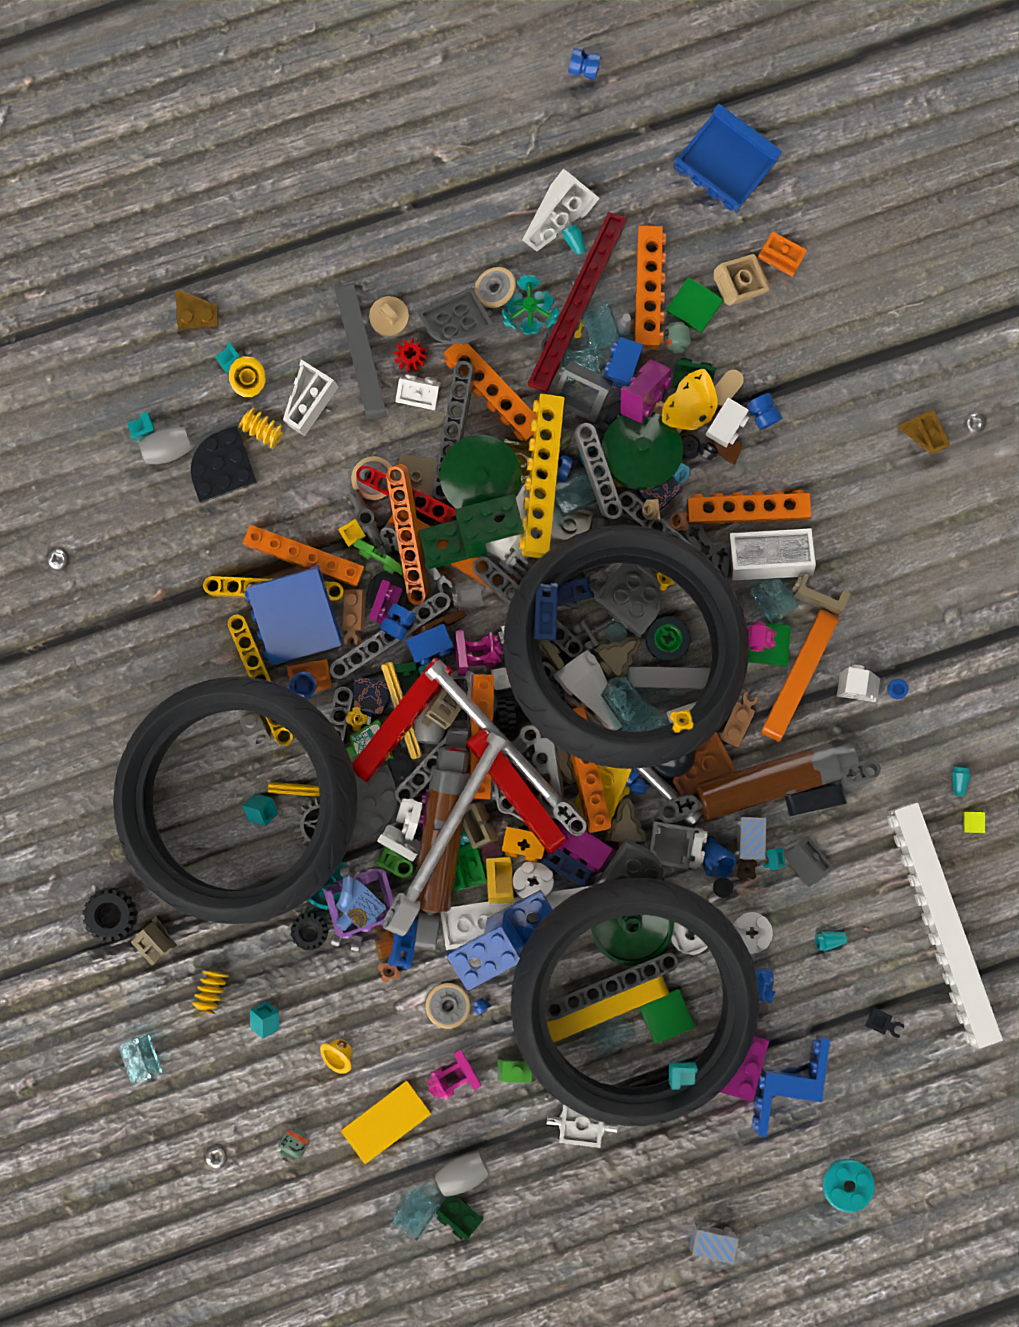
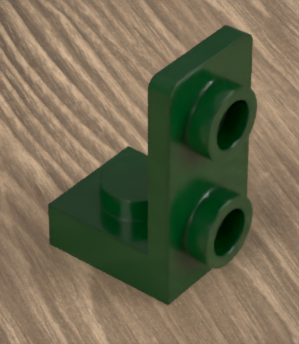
[395,662,418,696]

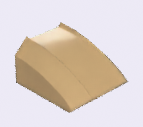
[714,254,770,306]

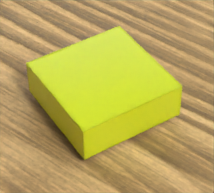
[963,812,985,833]

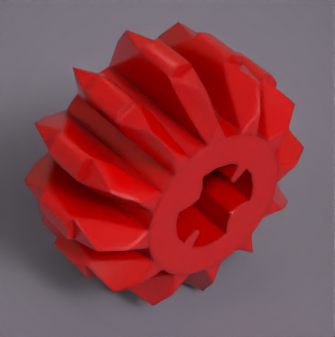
[393,338,428,373]

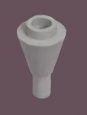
[615,314,635,335]

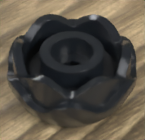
[681,434,701,459]

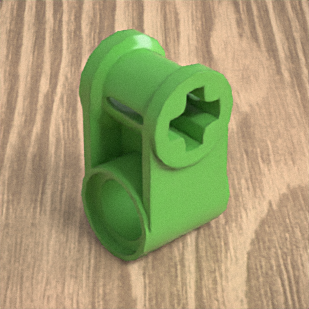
[374,846,414,878]

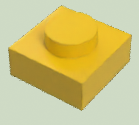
[338,519,366,547]

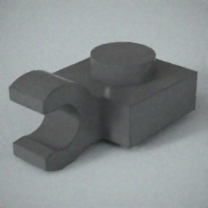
[424,563,455,593]

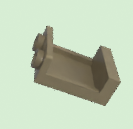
[792,574,851,616]

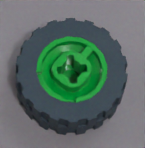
[645,616,691,662]

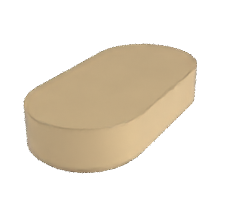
[712,370,744,407]

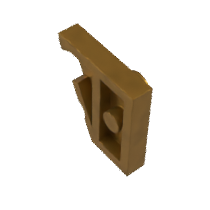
[175,290,219,330]
[898,409,951,455]

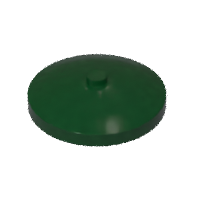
[602,412,683,490]
[440,435,522,509]
[591,915,674,965]

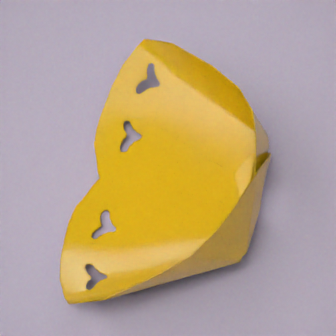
[662,369,718,431]

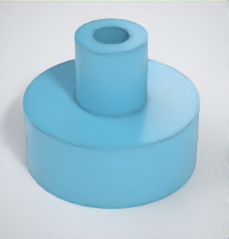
[672,463,690,484]

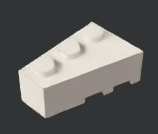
[283,360,338,436]
[837,665,880,703]

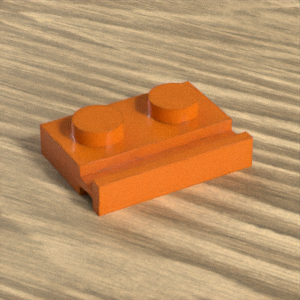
[758,231,807,277]
[287,659,333,691]

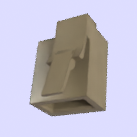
[421,688,461,730]
[131,915,177,966]

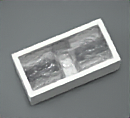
[729,529,816,581]

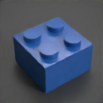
[603,337,643,388]
[406,624,454,666]

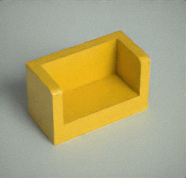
[486,857,514,904]

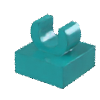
[763,848,786,870]

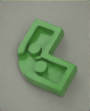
[353,539,403,575]

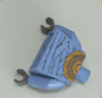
[336,865,386,931]

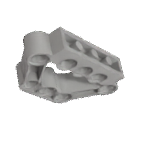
[491,723,567,823]

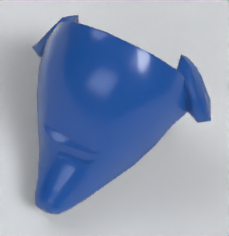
[702,836,736,879]
[756,968,775,1003]

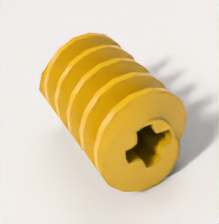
[238,407,284,449]
[192,968,229,1014]

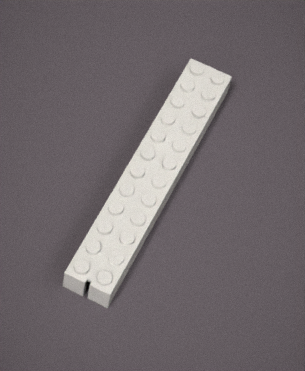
[887,803,1003,1049]

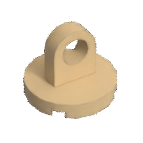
[369,296,409,337]

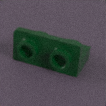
[671,358,716,389]
[436,1195,484,1241]

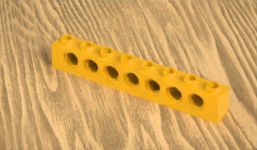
[519,393,564,558]

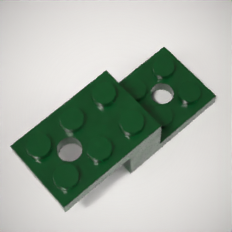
[419,494,525,569]

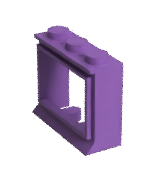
[322,867,394,939]

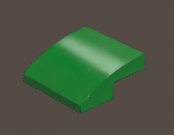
[666,278,724,334]
[747,622,791,667]
[453,844,487,892]
[639,989,695,1044]

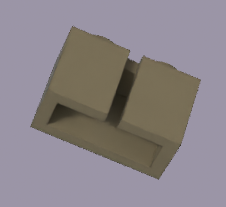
[463,802,499,849]

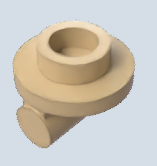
[642,499,660,521]

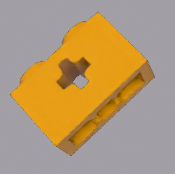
[502,827,544,862]

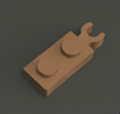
[342,590,366,645]
[720,691,758,748]

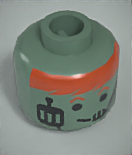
[664,322,691,354]
[278,1128,309,1161]

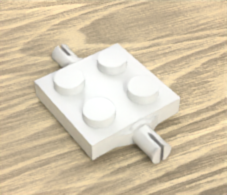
[547,1104,617,1148]

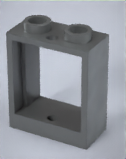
[551,361,614,423]

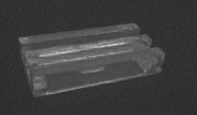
[499,547,533,582]

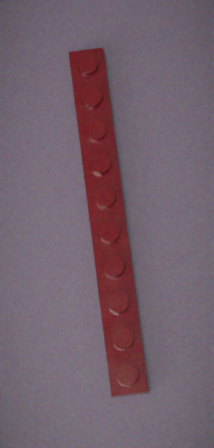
[528,212,627,393]

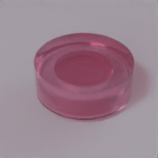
[482,843,502,861]

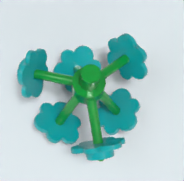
[502,275,559,335]

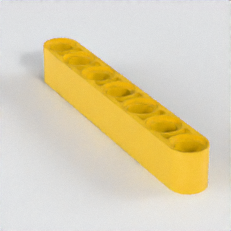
[203,576,344,602]
[228,615,295,747]
[547,976,669,1042]

